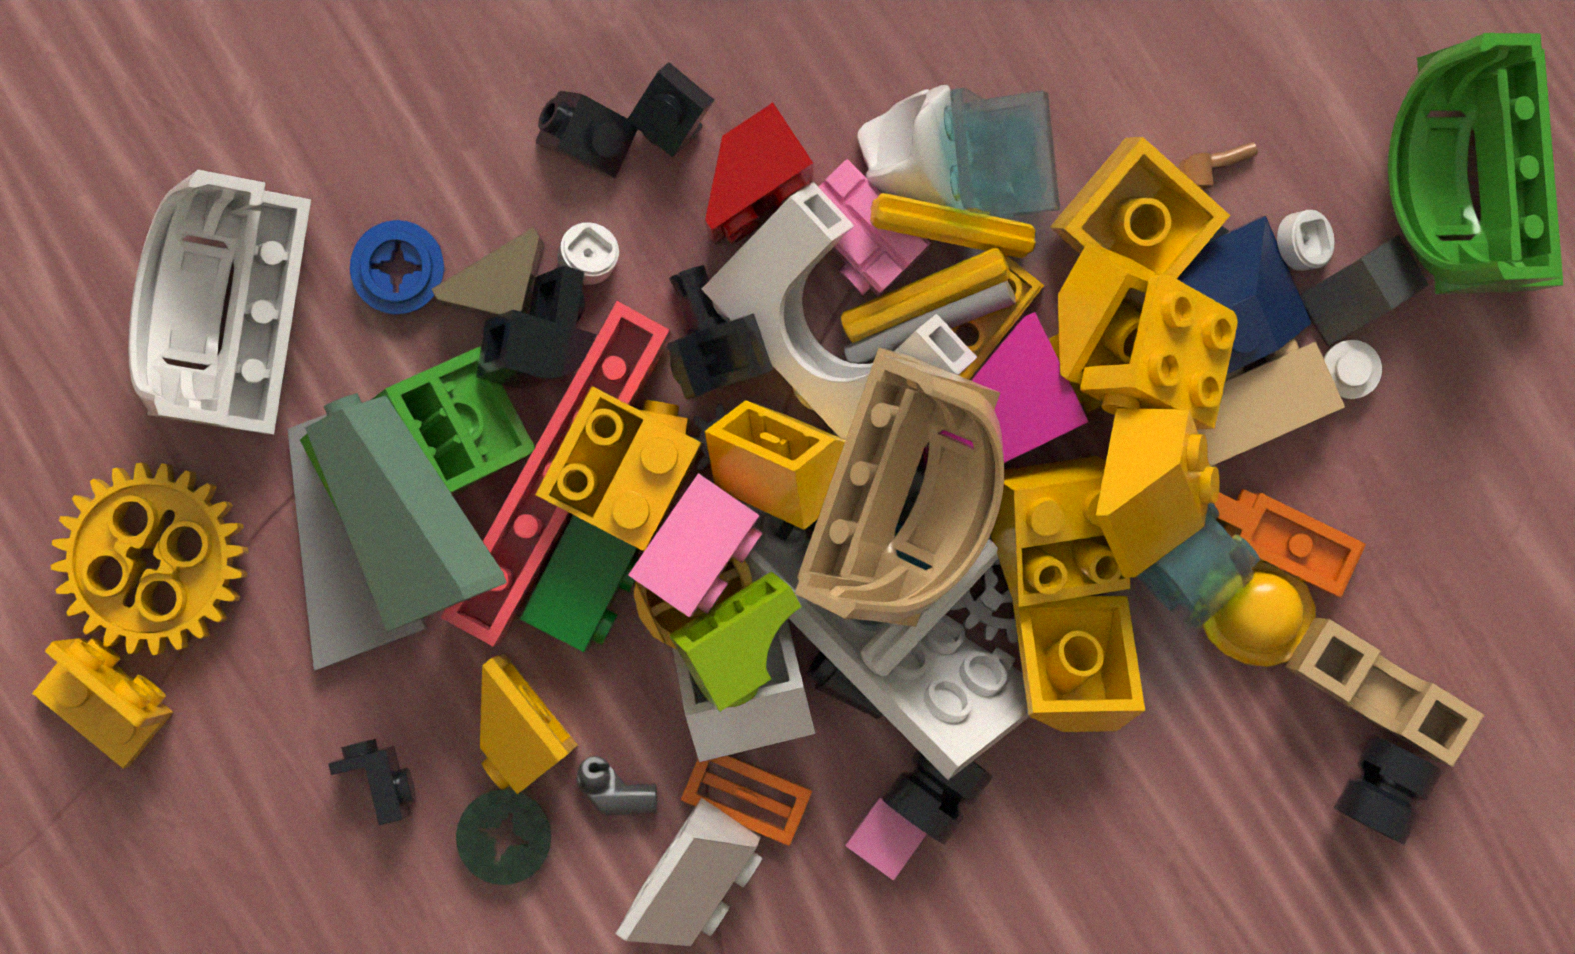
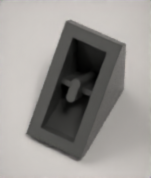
[1299,235,1429,346]

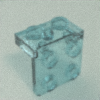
[944,88,1060,218]

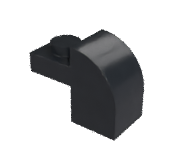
[476,265,597,388]

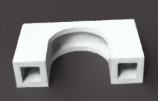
[702,182,977,440]

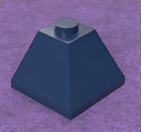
[1177,216,1311,374]

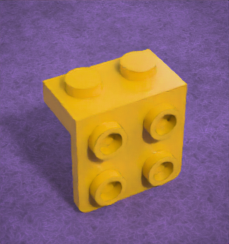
[1080,274,1238,430]

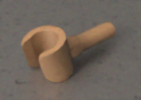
[1178,142,1258,189]

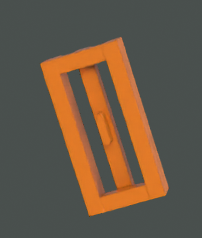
[681,755,813,846]

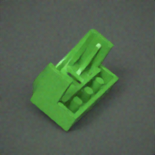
[1388,33,1563,294]

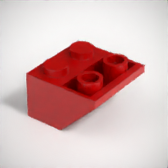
[705,103,813,245]

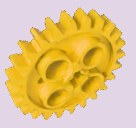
[50,462,249,655]

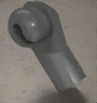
[576,756,657,815]

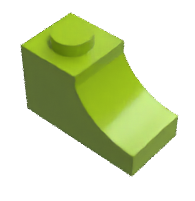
[669,571,802,712]

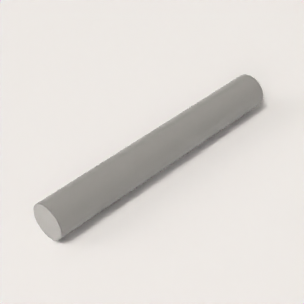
[844,281,1016,364]

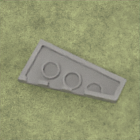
[287,414,428,671]

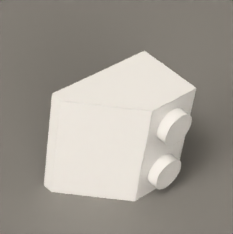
[673,619,815,762]

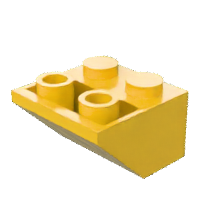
[535,386,704,551]
[704,400,846,530]
[990,456,1130,607]

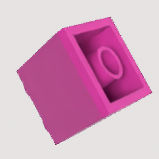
[922,312,1089,466]

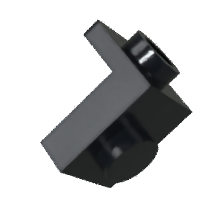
[627,62,715,157]
[536,91,638,178]
[667,313,773,400]
[328,739,416,826]

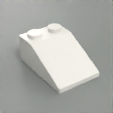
[616,798,762,946]

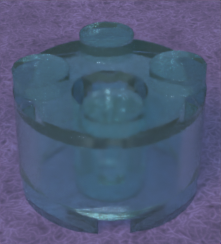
[1137,503,1260,628]

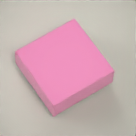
[845,796,927,881]

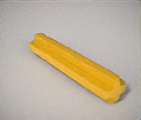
[870,193,1036,258]
[841,248,1010,343]

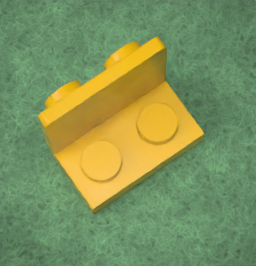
[32,637,174,768]

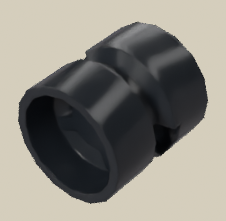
[1334,734,1443,845]
[882,749,993,845]

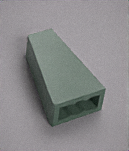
[305,393,507,632]

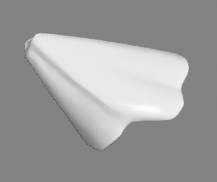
[857,85,974,212]

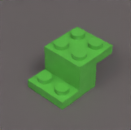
[299,346,535,517]

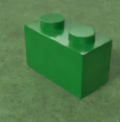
[520,515,640,652]

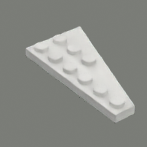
[735,498,1029,780]

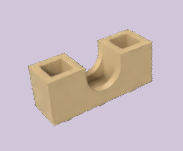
[1284,617,1484,767]

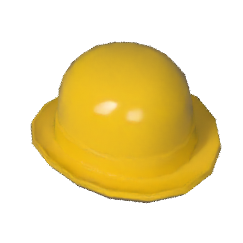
[1199,558,1316,667]

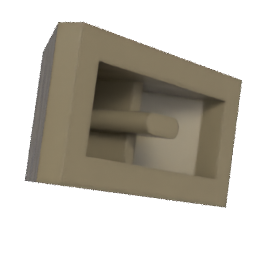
[431,227,545,317]

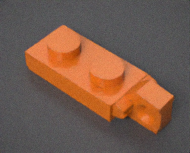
[1206,489,1366,598]

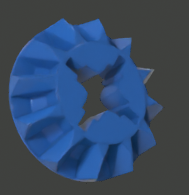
[350,220,446,315]

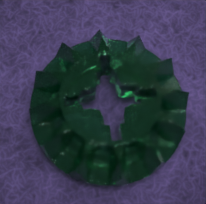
[456,790,551,885]

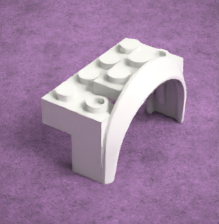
[128,170,311,434]

